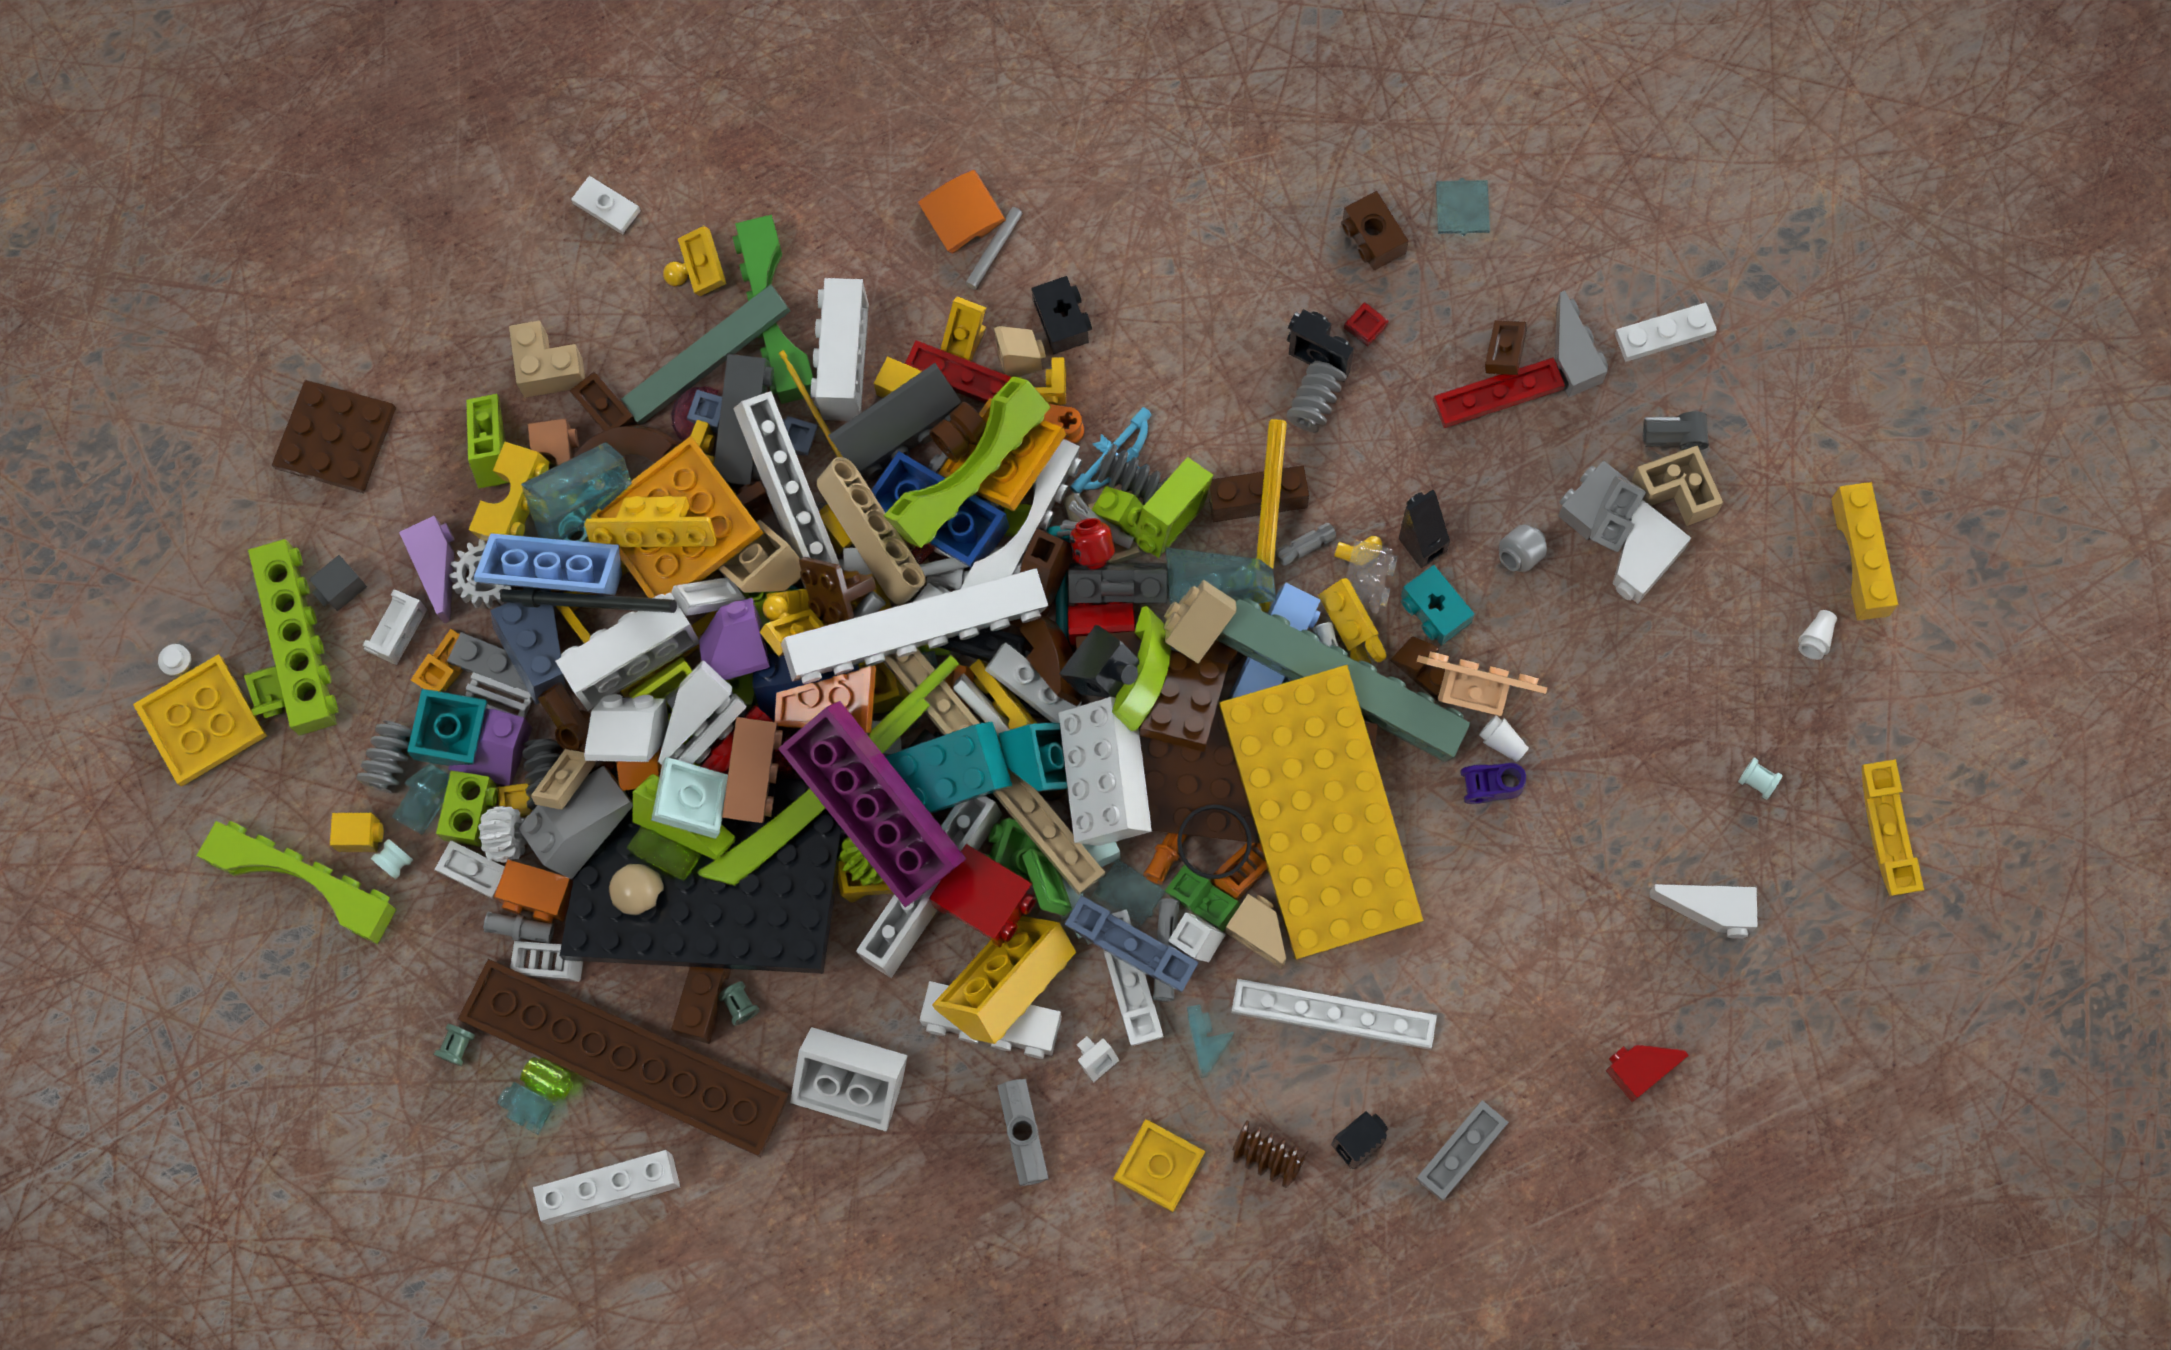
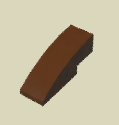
[1020,613,1081,707]

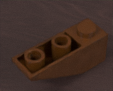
[1009,528,1073,628]

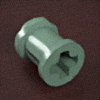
[718,981,760,1026]
[433,1024,475,1066]

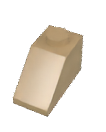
[994,326,1046,377]
[1225,894,1286,969]

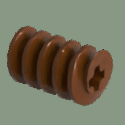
[1232,1120,1308,1188]

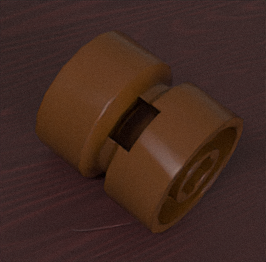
[929,402,986,463]

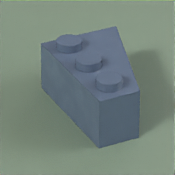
[490,589,565,705]

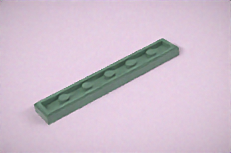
[621,284,791,425]

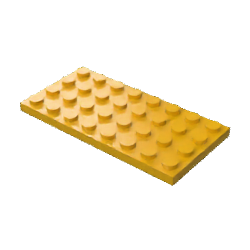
[1219,665,1424,959]

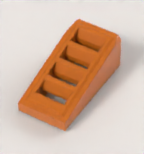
[1211,843,1268,901]

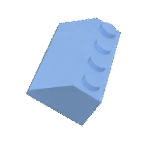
[474,533,622,596]

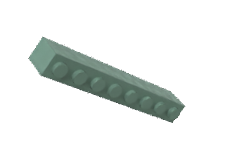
[1216,598,1470,762]

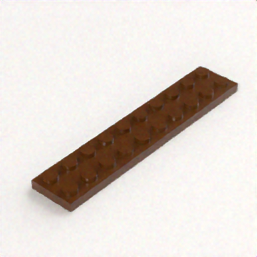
[458,959,790,1158]

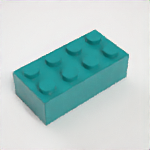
[885,722,1013,814]

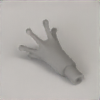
[1057,493,1134,549]

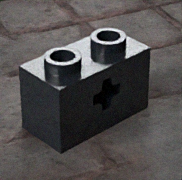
[1031,276,1092,355]

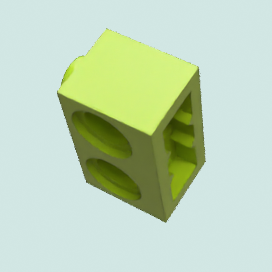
[436,770,499,847]

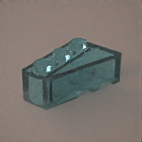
[521,442,632,540]
[1165,547,1276,604]

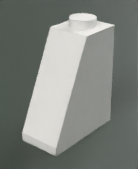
[1613,500,1691,604]

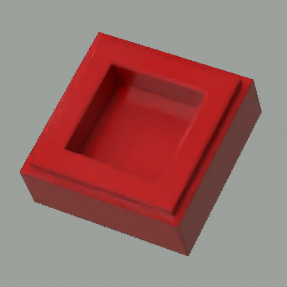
[1344,302,1389,347]

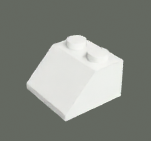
[584,694,669,762]

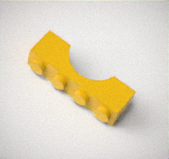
[1831,482,1899,621]

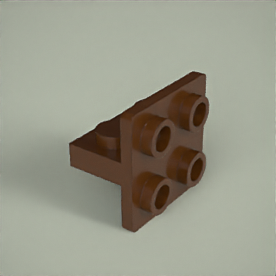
[799,557,876,624]

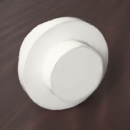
[158,644,192,676]

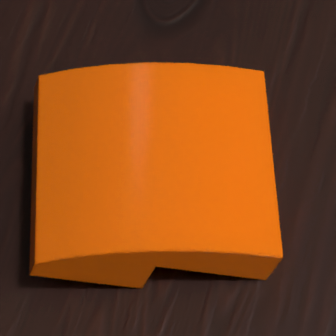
[918,170,1006,254]

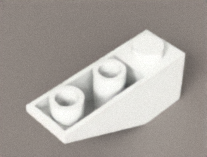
[658,660,732,765]

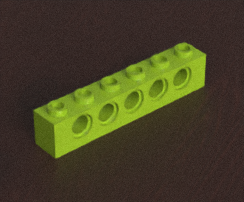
[248,539,339,736]

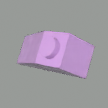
[399,516,454,623]

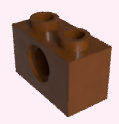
[1341,191,1409,270]

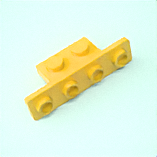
[584,496,716,547]

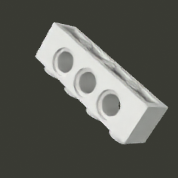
[533,1150,680,1225]

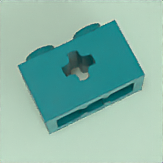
[1401,565,1475,646]

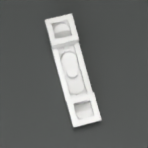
[1103,909,1164,1047]

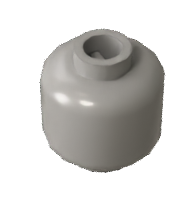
[1499,525,1547,572]

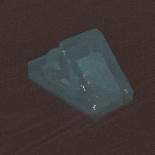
[392,763,450,835]
[1187,1004,1234,1078]

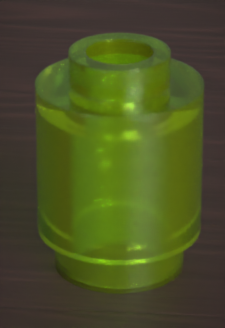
[520,1057,573,1103]

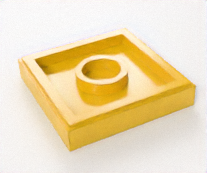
[1113,1119,1205,1213]

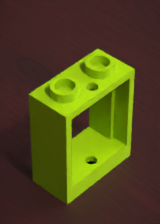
[1133,457,1213,558]

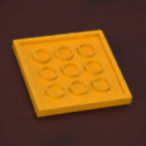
[588,436,764,598]

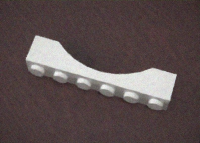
[960,439,1082,589]

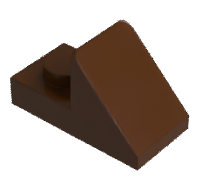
[1390,636,1445,703]

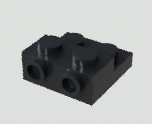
[1287,309,1354,382]

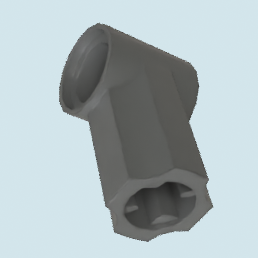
[1643,411,1709,450]

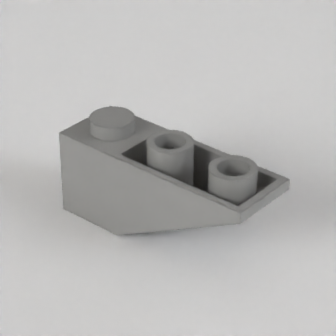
[1555,290,1608,397]

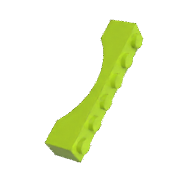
[883,376,1051,548]
[196,821,397,945]

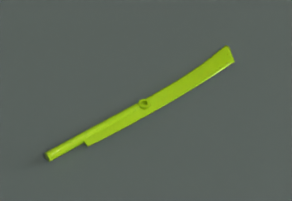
[698,655,960,886]

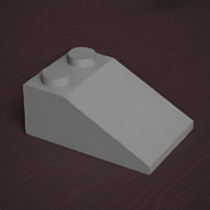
[518,766,633,879]

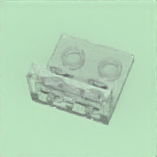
[1346,539,1398,614]

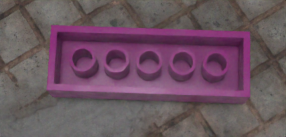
[778,701,966,908]

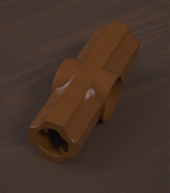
[538,682,615,774]

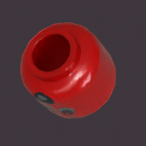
[1070,518,1115,569]

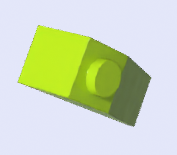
[466,394,509,489]
[633,774,735,860]

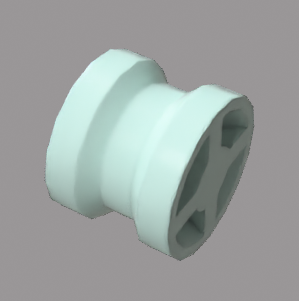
[370,839,413,880]

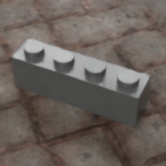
[714,354,774,487]

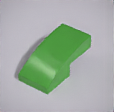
[1165,865,1241,932]

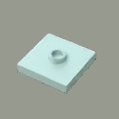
[651,757,728,839]

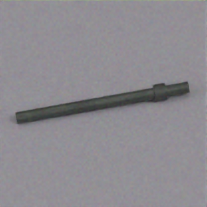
[500,587,677,613]

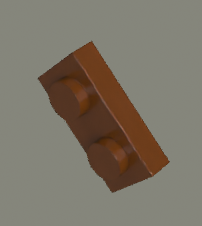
[1485,320,1527,375]
[570,372,635,431]

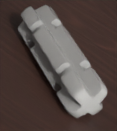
[1276,523,1336,566]

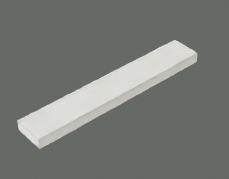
[1231,979,1437,1050]

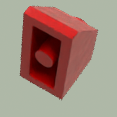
[1606,1045,1689,1102]

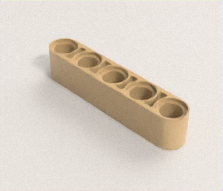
[817,457,926,605]

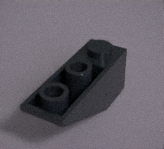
[1398,489,1450,568]

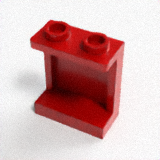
[928,844,1037,948]

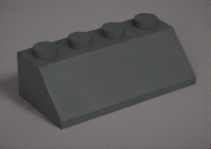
[828,363,962,481]

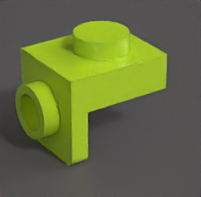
[1091,486,1144,537]
[244,665,285,718]

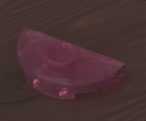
[671,386,718,441]

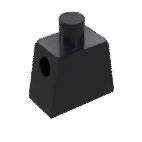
[1059,625,1139,698]

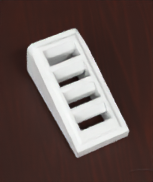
[510,941,583,982]

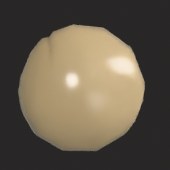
[609,864,664,915]

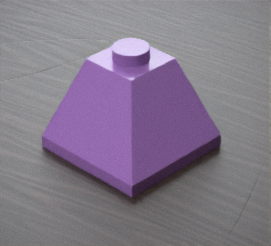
[699,598,770,680]
[448,709,532,786]

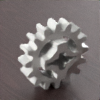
[449,539,512,609]

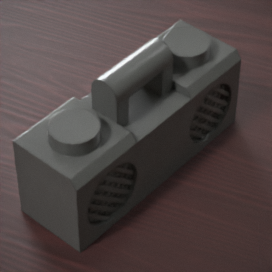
[1069,563,1167,603]

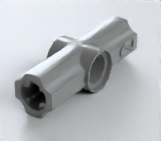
[997,1079,1049,1187]

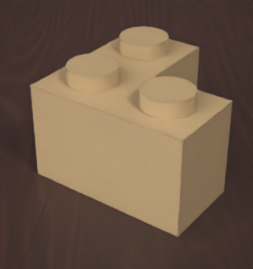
[509,321,585,398]
[1632,445,1723,526]
[1164,580,1236,663]

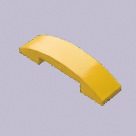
[1862,759,1924,896]

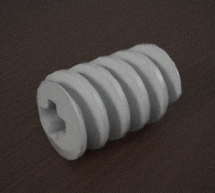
[1286,361,1347,433]
[356,720,412,794]

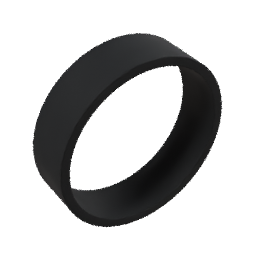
[1177,805,1252,879]

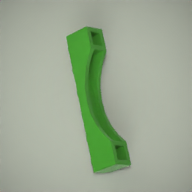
[732,214,814,404]

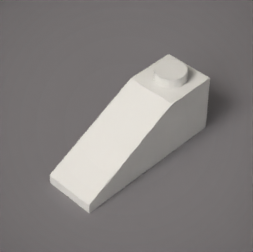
[1650,884,1758,938]

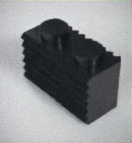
[1331,1111,1388,1169]

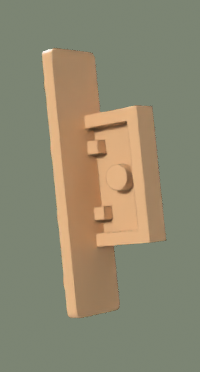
[1417,651,1548,716]

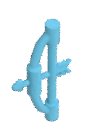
[1070,407,1152,494]

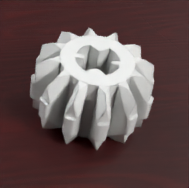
[478,806,527,863]

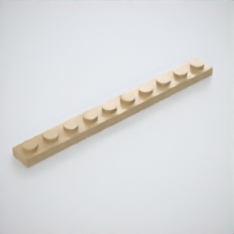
[883,647,1105,896]

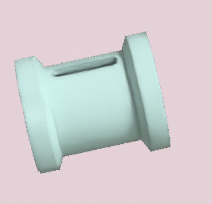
[1738,758,1783,800]

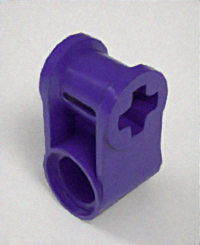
[1460,763,1526,804]

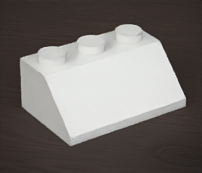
[790,1027,908,1131]

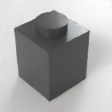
[309,555,367,611]

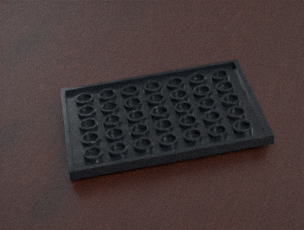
[559,771,844,974]

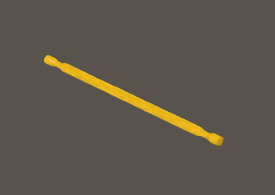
[779,350,843,457]

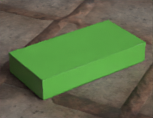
[1022,849,1072,916]

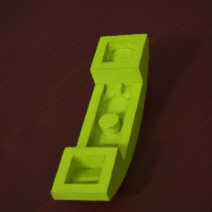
[1112,606,1171,731]

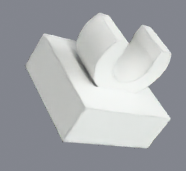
[1077,1036,1119,1082]

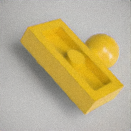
[663,226,727,296]
[760,595,824,657]

